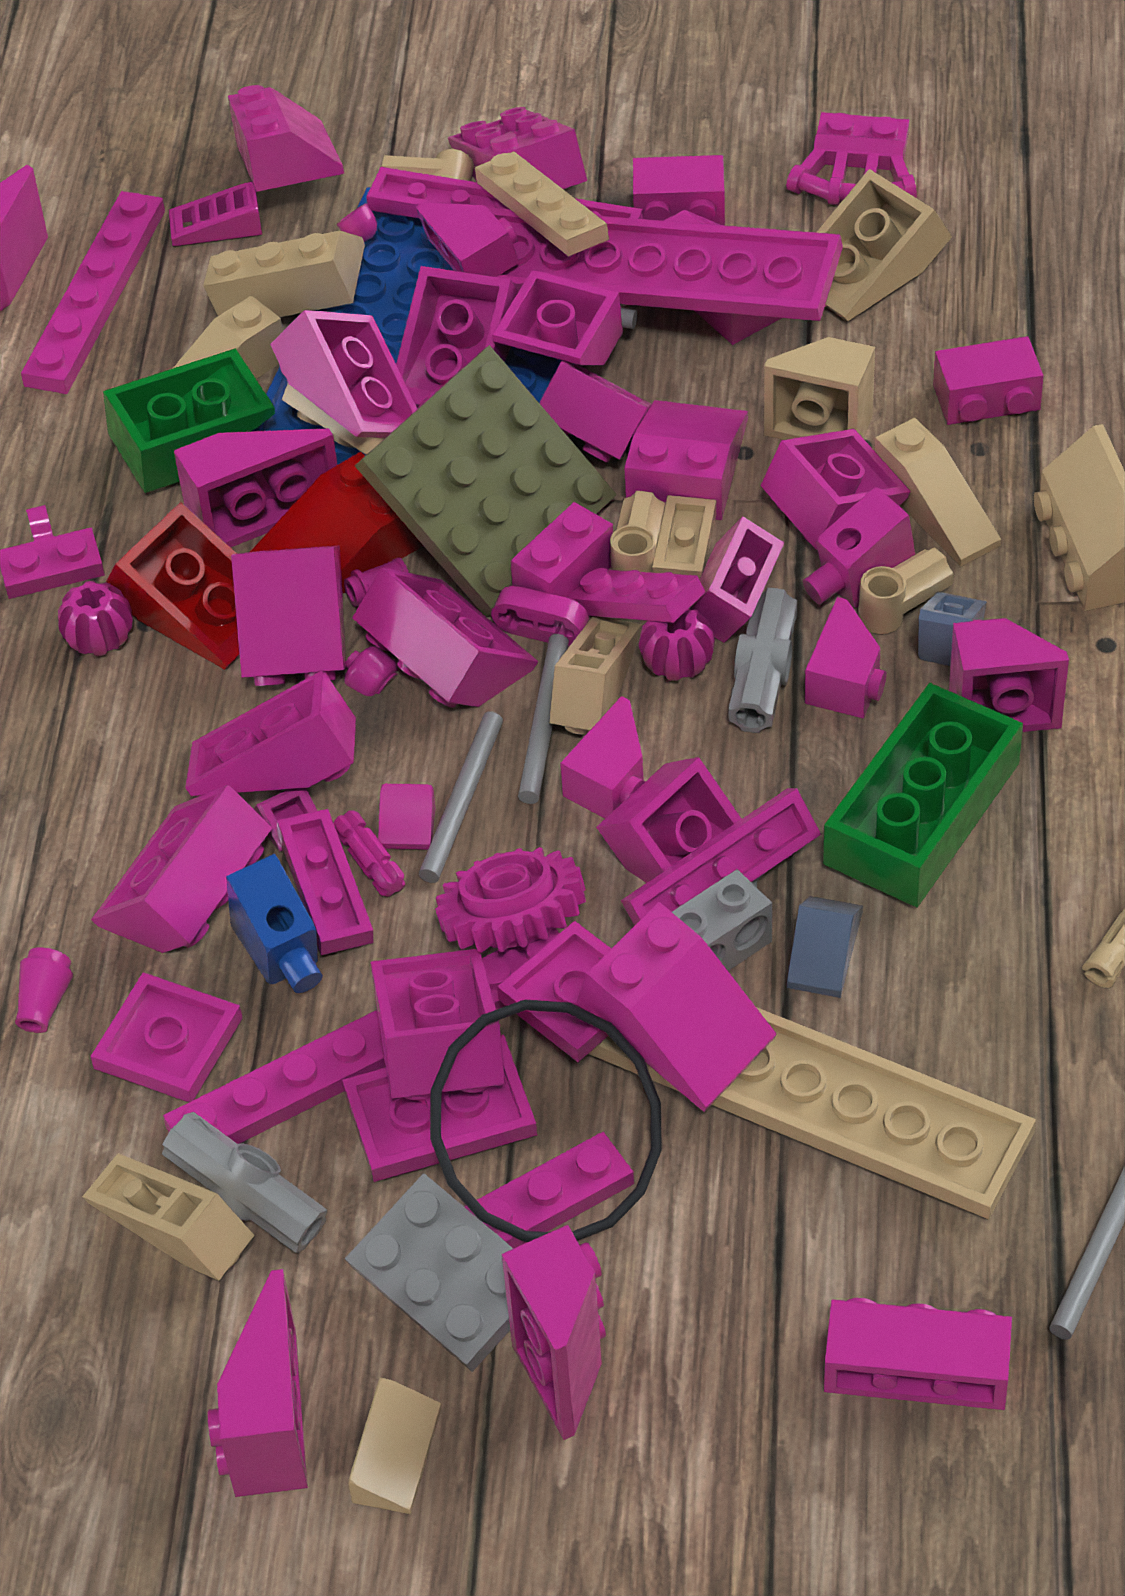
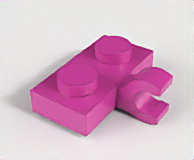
[0,505,105,599]

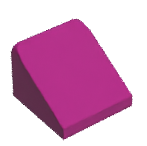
[378,783,436,850]
[254,788,317,853]

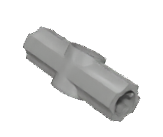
[729,588,797,733]
[162,1112,327,1253]

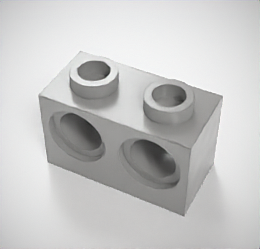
[672,869,772,971]

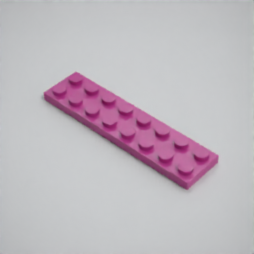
[487,207,843,321]

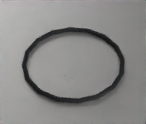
[430,1000,662,1242]

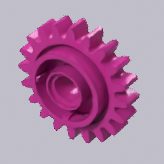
[435,847,586,953]

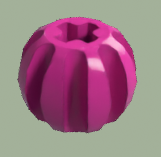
[58,580,133,656]
[639,609,715,681]

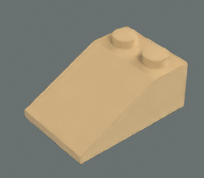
[816,169,952,321]

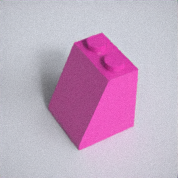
[231,545,346,686]

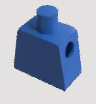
[226,854,323,993]

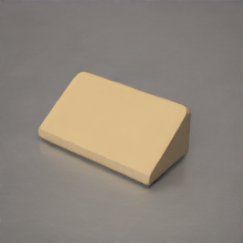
[349,1378,442,1514]

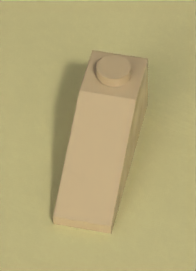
[172,295,283,379]
[875,418,1001,567]
[549,616,642,734]
[82,1153,255,1281]

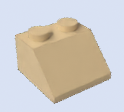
[764,337,875,440]

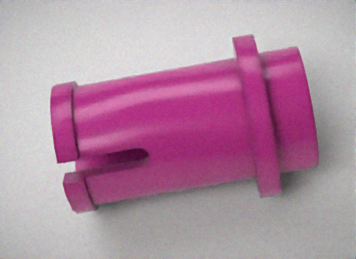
[344,558,409,607]

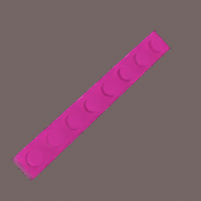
[163,928,559,1144]

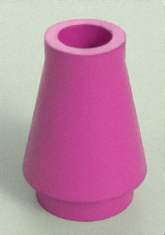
[15,947,73,1033]

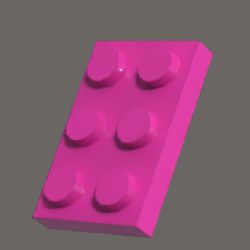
[342,1034,537,1182]

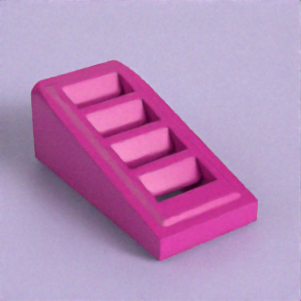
[169,182,262,246]

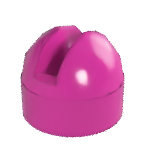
[336,203,377,242]

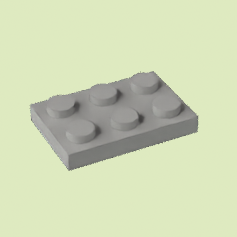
[345,1173,514,1372]

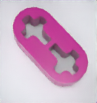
[491,586,589,647]

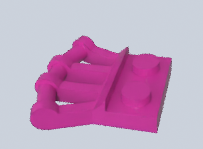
[786,112,917,205]

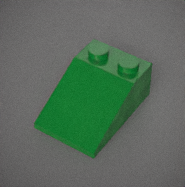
[103,348,275,493]

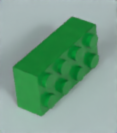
[823,682,1023,908]

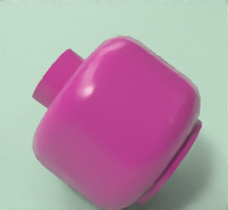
[344,646,398,696]

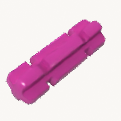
[334,810,405,897]

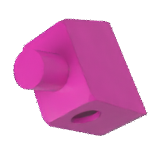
[802,486,915,608]

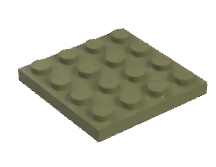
[355,345,617,617]

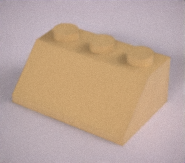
[203,231,365,317]
[1034,424,1125,611]

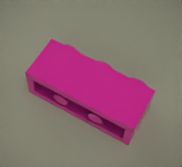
[824,1298,1012,1410]

